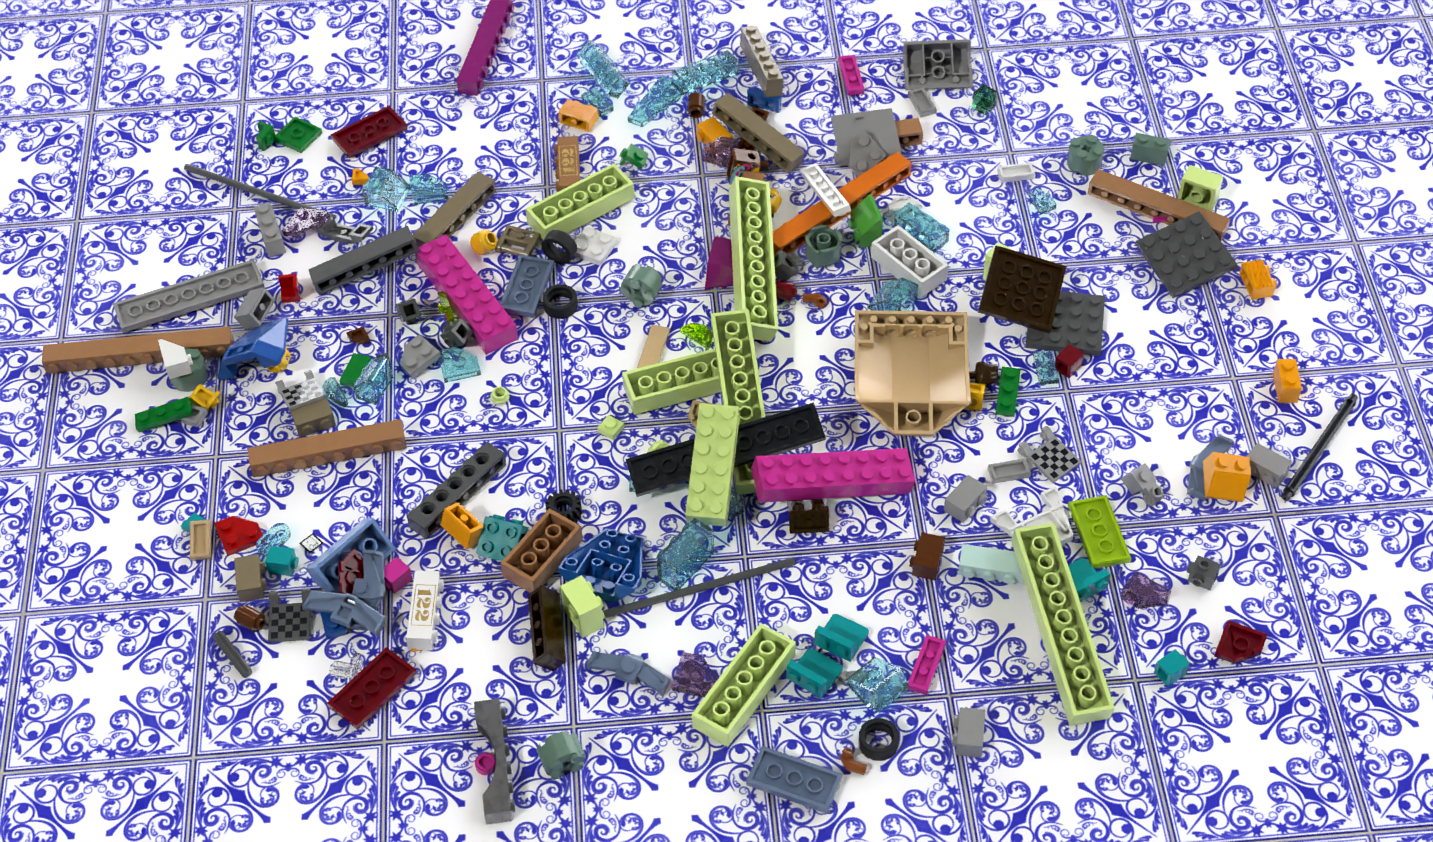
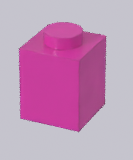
[384,557,413,594]

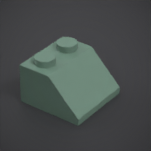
[1130,133,1171,166]

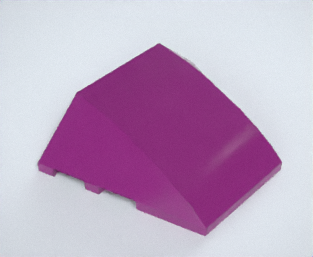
[705,236,733,290]

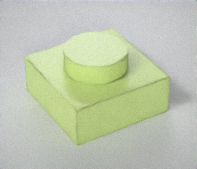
[597,415,624,440]

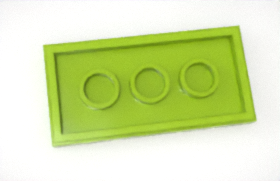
[1068,495,1132,569]

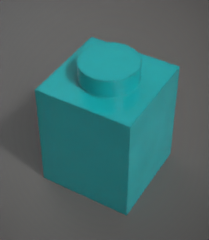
[265,546,299,576]
[1154,649,1190,687]

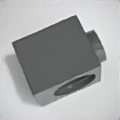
[774,250,797,282]

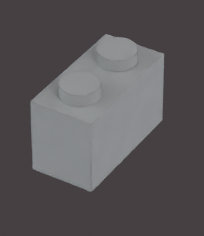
[234,287,275,330]
[1246,443,1292,488]
[944,475,988,523]
[952,707,985,758]

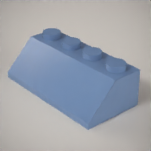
[305,518,396,593]

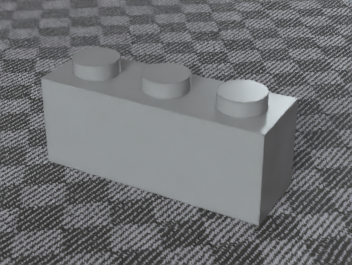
[254,202,286,258]

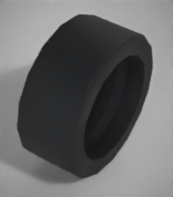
[541,230,577,264]
[543,284,578,319]
[859,718,899,761]

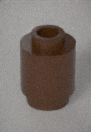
[688,92,705,118]
[234,605,266,632]

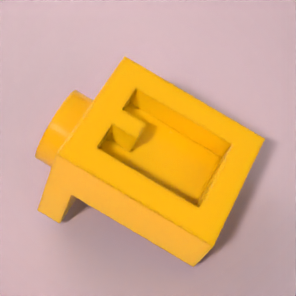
[964,383,985,411]

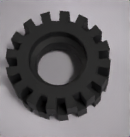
[545,489,582,523]

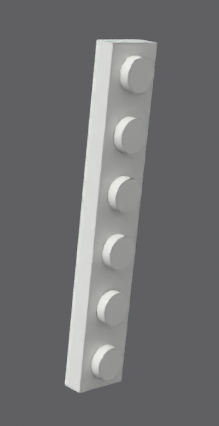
[800,164,851,217]

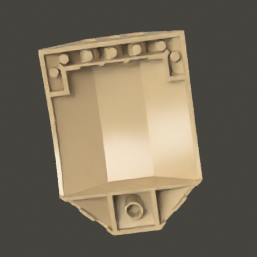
[855,310,971,436]

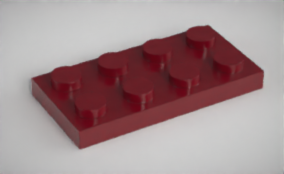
[330,106,408,158]
[327,647,417,730]

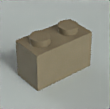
[291,397,336,438]
[234,554,267,602]

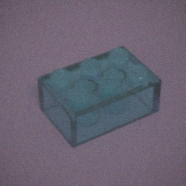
[656,518,714,591]

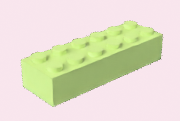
[525,164,635,240]
[622,348,721,415]
[685,403,740,527]
[692,623,796,747]

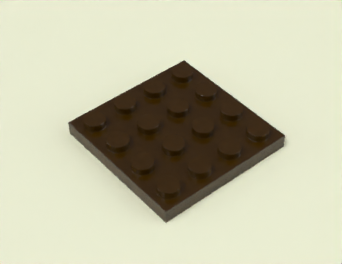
[978,245,1067,334]

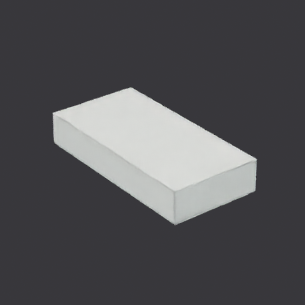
[997,162,1035,183]

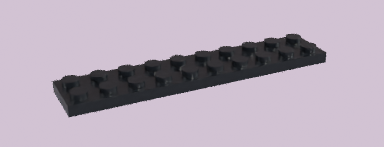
[626,402,826,497]

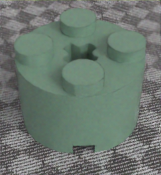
[1067,135,1104,176]
[805,225,842,268]
[619,264,663,308]
[170,349,208,392]
[536,731,586,780]

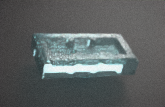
[581,88,614,117]
[1033,350,1059,385]

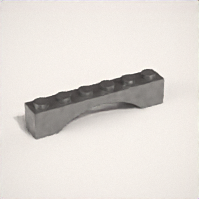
[474,698,516,825]

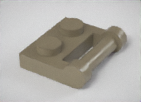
[495,225,541,256]

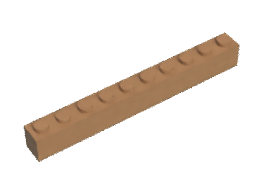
[42,327,234,374]

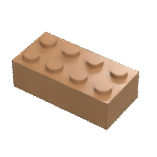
[500,508,583,593]

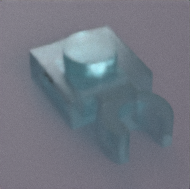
[1028,186,1057,215]

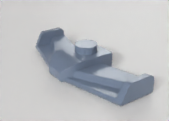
[1187,435,1233,501]
[346,550,386,631]
[302,590,386,637]
[587,651,671,696]

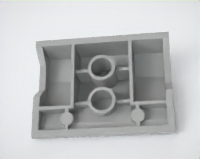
[903,39,973,90]

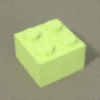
[1178,165,1223,211]
[560,576,605,638]

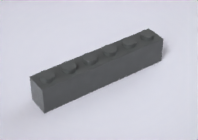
[308,226,419,295]

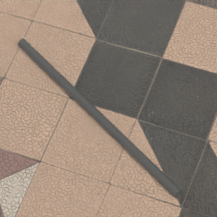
[184,164,335,219]
[603,557,796,619]

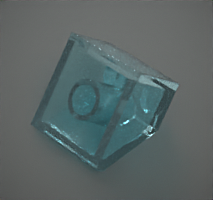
[362,166,411,212]
[867,277,918,311]
[353,353,393,405]
[845,657,909,712]

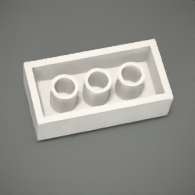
[871,225,949,297]

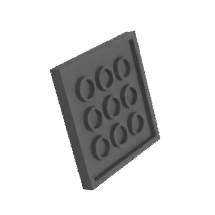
[1136,211,1238,298]
[1025,291,1105,356]

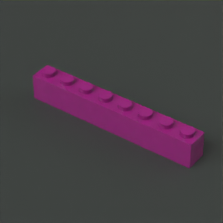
[456,0,515,96]

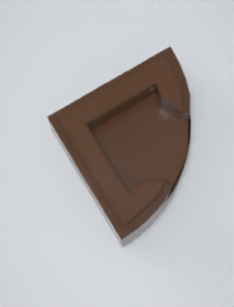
[346,326,371,344]

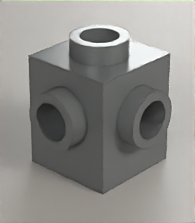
[440,319,474,349]
[1186,555,1221,591]

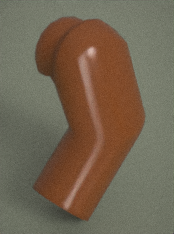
[802,293,827,309]
[840,748,867,775]

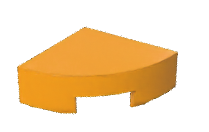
[352,168,370,185]

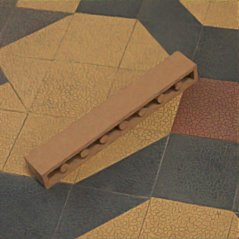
[1087,169,1231,241]
[248,419,407,478]

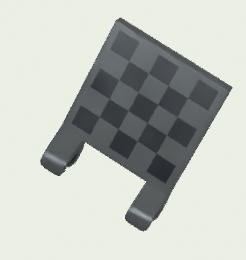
[268,588,311,643]

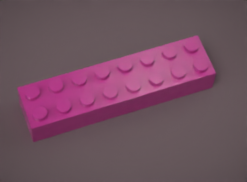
[415,235,518,355]
[751,448,915,503]

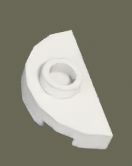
[888,195,922,216]

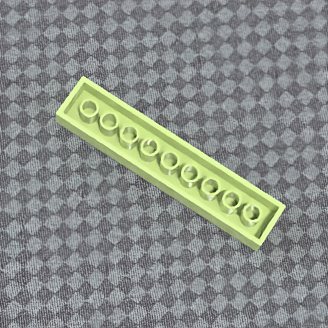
[729,176,778,342]
[711,309,765,495]
[1011,522,1115,726]

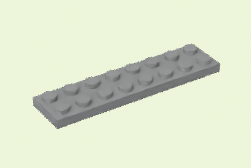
[113,259,264,333]

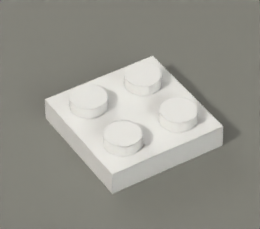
[574,226,618,266]

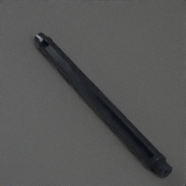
[1281,393,1358,501]

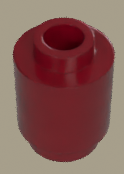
[776,281,798,301]

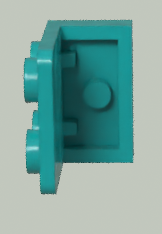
[476,514,529,561]
[1068,558,1110,602]
[814,614,869,662]
[786,648,843,699]

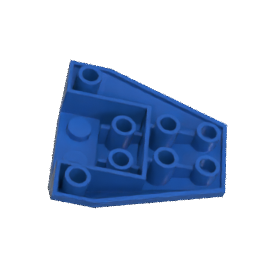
[217,317,288,381]
[558,528,643,603]

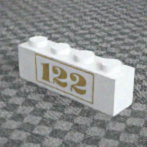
[406,570,444,650]

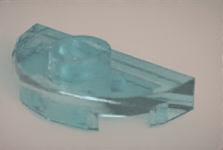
[322,377,349,407]

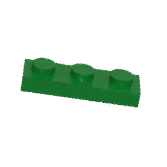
[995,366,1021,417]
[135,397,192,433]

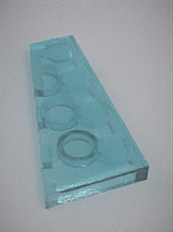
[627,76,690,128]

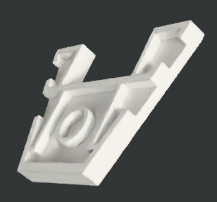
[990,486,1074,545]

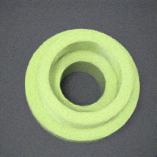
[490,386,510,404]

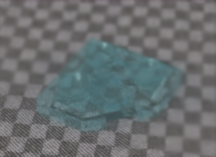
[409,173,449,205]
[438,347,481,383]

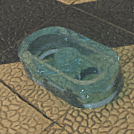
[256,523,291,557]

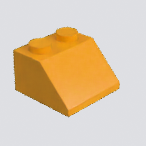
[1203,452,1251,502]

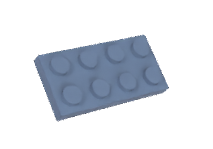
[500,255,555,318]
[746,746,843,814]

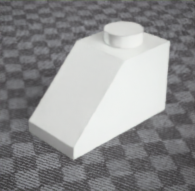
[158,339,193,379]

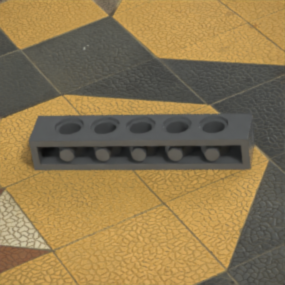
[407,442,506,539]

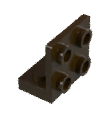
[787,499,829,534]

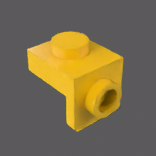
[189,384,221,411]

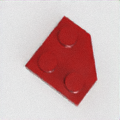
[214,516,265,556]

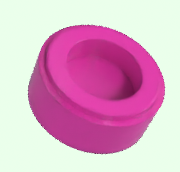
[475,753,496,775]

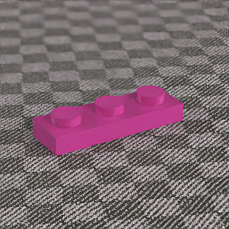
[838,55,865,96]
[907,635,946,695]

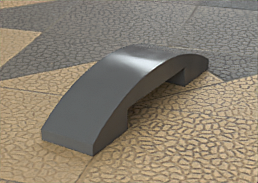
[310,215,374,244]

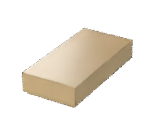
[190,520,211,561]

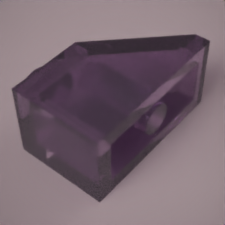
[1121,571,1171,609]

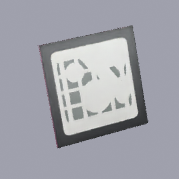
[299,533,323,553]

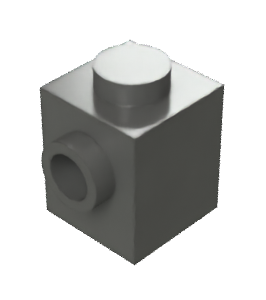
[395,298,421,324]

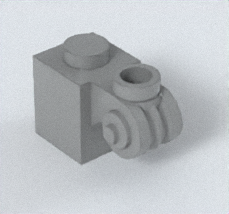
[1121,463,1164,506]

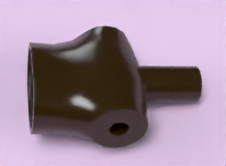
[969,362,998,386]

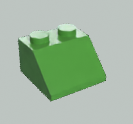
[848,194,883,248]

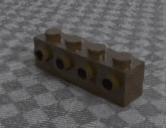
[528,585,566,671]

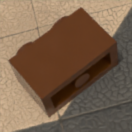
[909,532,945,581]

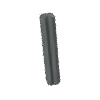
[213,631,252,678]

